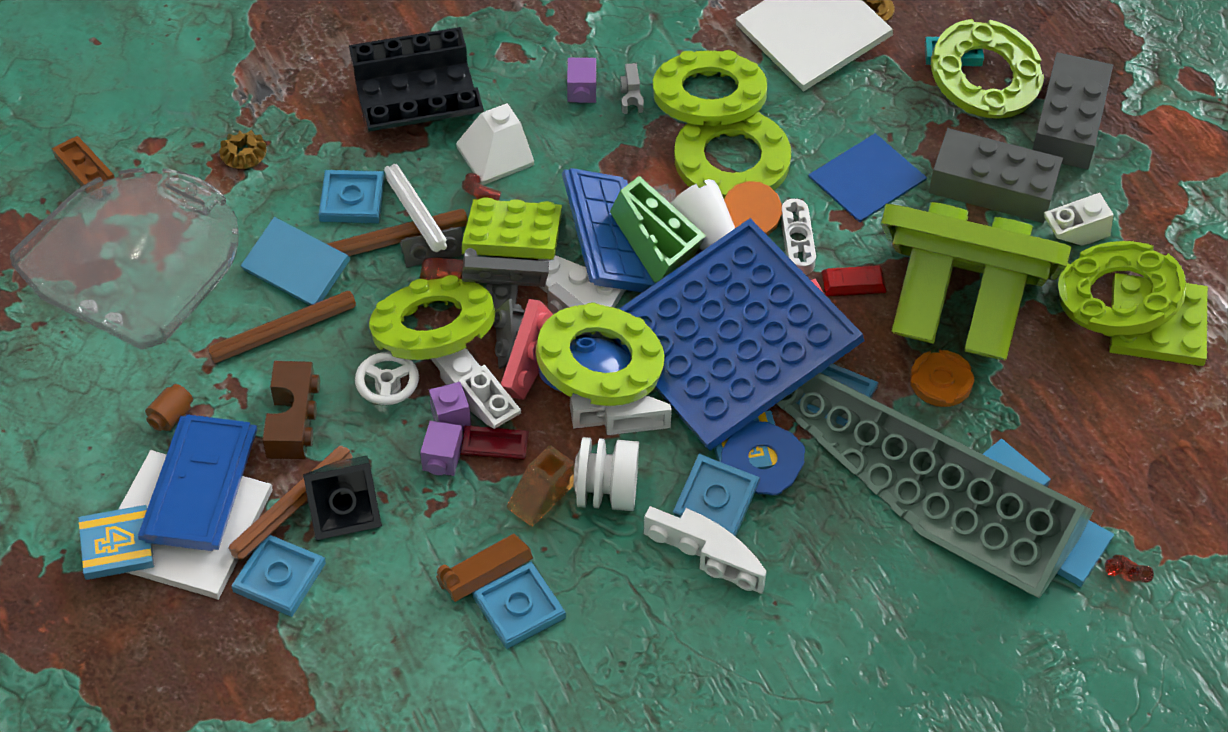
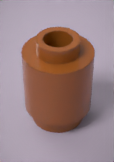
[145,384,193,431]

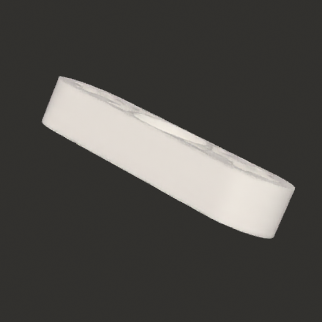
[781,199,816,275]

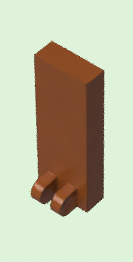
[52,135,117,201]
[436,533,533,602]

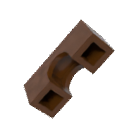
[262,361,320,459]

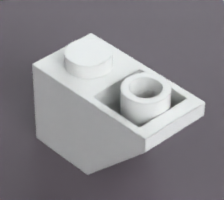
[1044,193,1113,246]

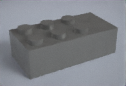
[1032,52,1113,169]
[929,128,1063,223]

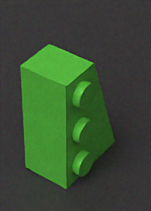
[610,176,706,283]

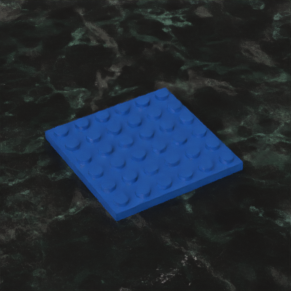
[612,218,864,451]

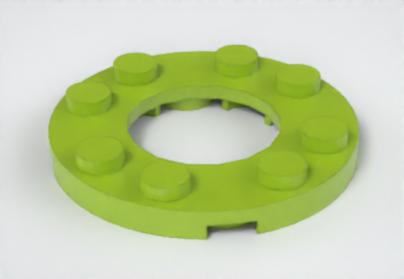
[931,19,1044,118]
[653,50,767,126]
[674,112,791,198]
[1058,241,1186,336]
[369,275,495,360]
[536,302,664,406]

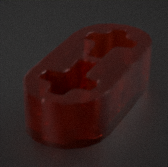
[420,258,477,283]

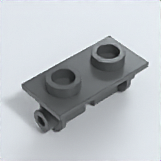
[400,227,464,268]
[493,299,525,369]

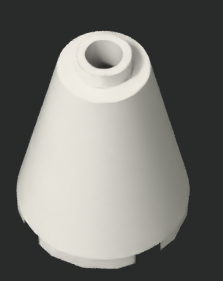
[671,179,735,250]

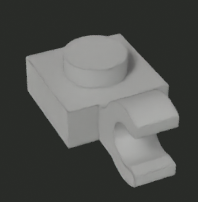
[620,63,644,114]

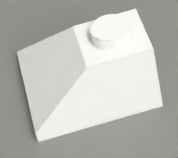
[456,103,535,186]

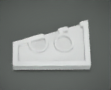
[538,255,626,308]

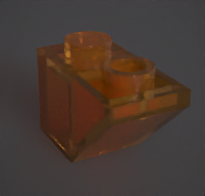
[507,445,575,527]

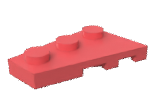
[501,299,553,400]

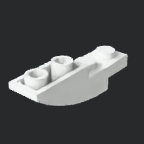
[431,348,521,429]
[644,506,766,594]

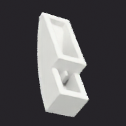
[570,394,671,435]

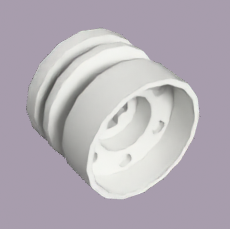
[573,437,639,511]

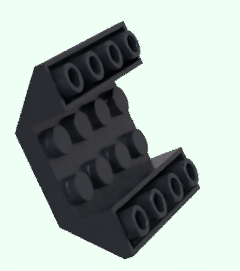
[349,27,484,132]

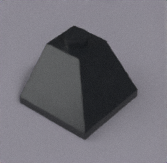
[303,455,382,540]

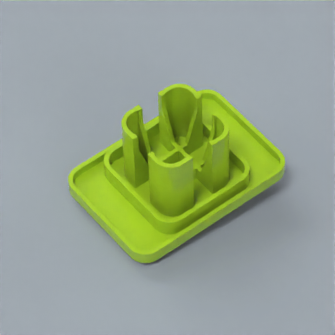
[881,202,1071,361]

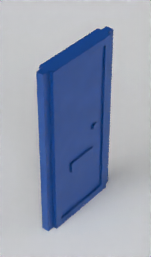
[562,168,655,292]
[138,415,257,551]

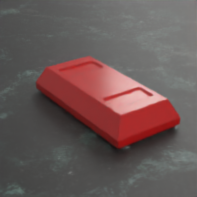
[821,266,887,296]

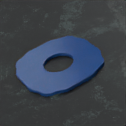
[721,420,805,495]

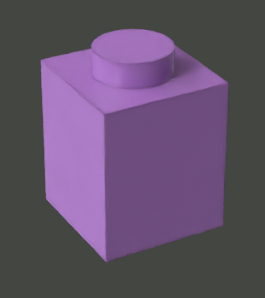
[567,58,596,103]
[429,382,471,431]
[420,421,463,476]

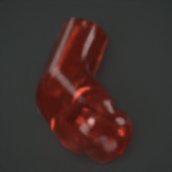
[462,173,501,201]
[1105,554,1154,583]

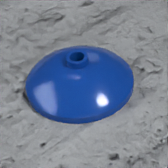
[538,337,631,395]

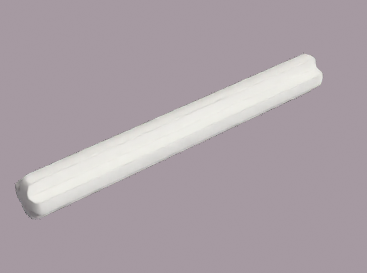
[384,164,447,252]

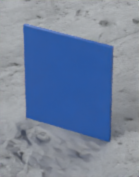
[808,133,927,222]

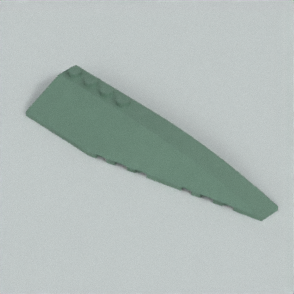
[776,373,1094,598]

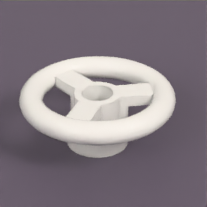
[355,352,419,405]

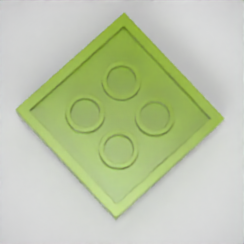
[462,198,562,260]
[1109,273,1208,366]

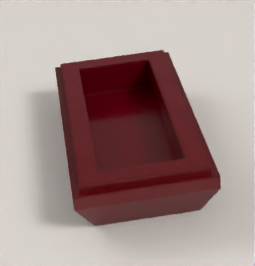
[461,425,529,460]

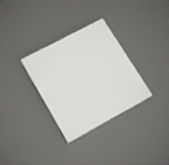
[735,0,893,92]
[118,450,273,600]

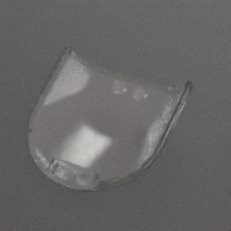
[10,168,239,350]

